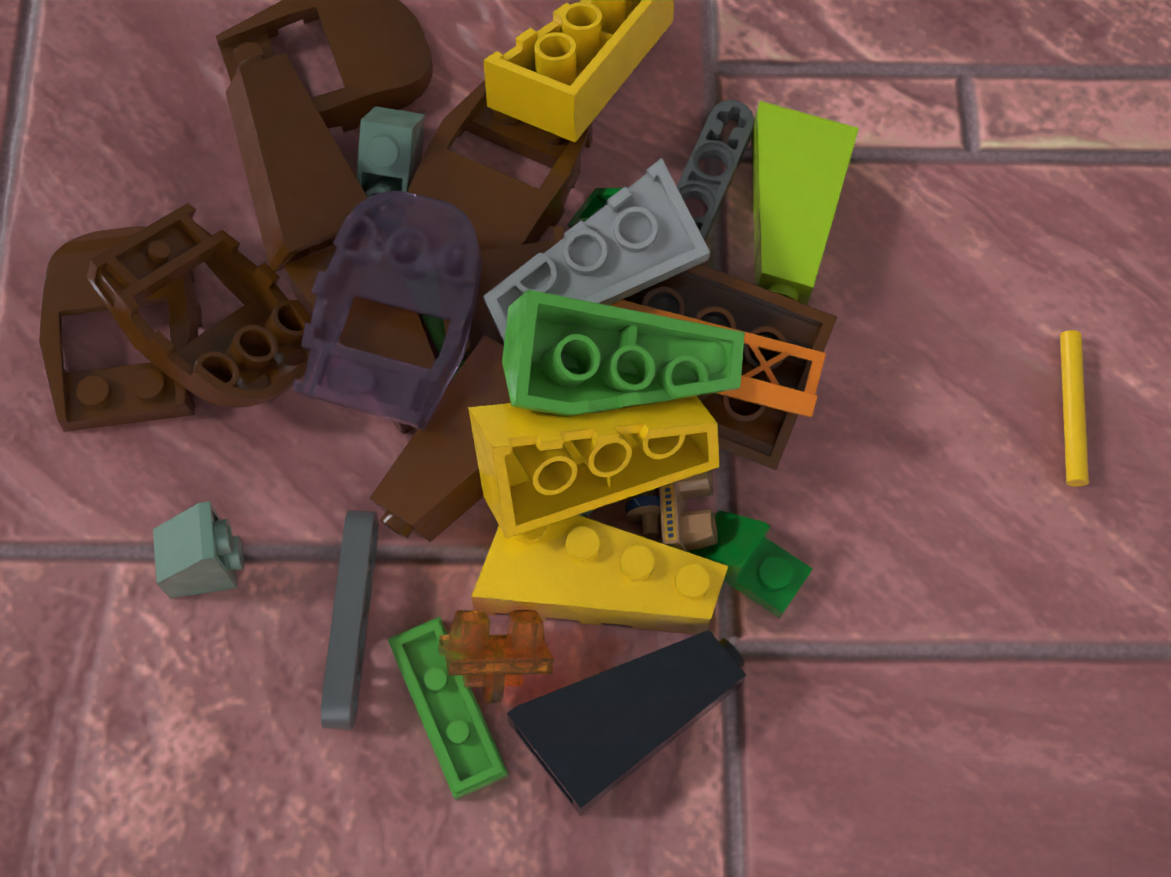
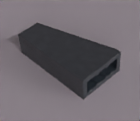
[507,630,746,815]

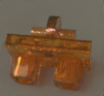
[438,610,554,704]

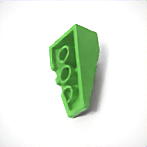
[502,289,745,417]

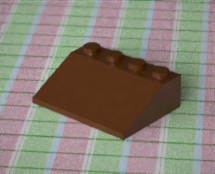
[622,264,837,470]

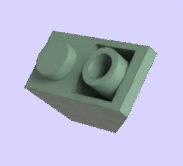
[356,106,425,229]
[153,501,244,599]

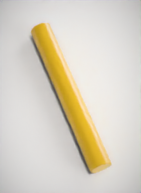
[1060,330,1089,487]

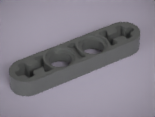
[677,100,754,242]
[321,510,379,730]

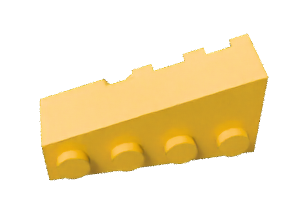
[483,0,674,142]
[468,396,719,538]
[471,515,728,635]

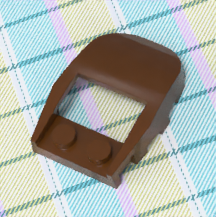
[216,0,433,132]
[403,80,593,262]
[87,203,321,407]
[39,226,202,432]

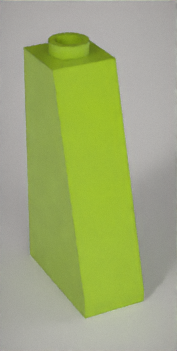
[751,101,859,305]

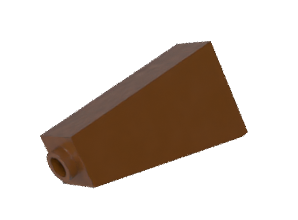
[225,53,378,272]
[284,230,446,434]
[369,335,511,542]

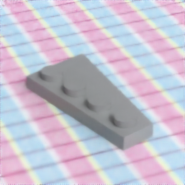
[483,158,710,342]

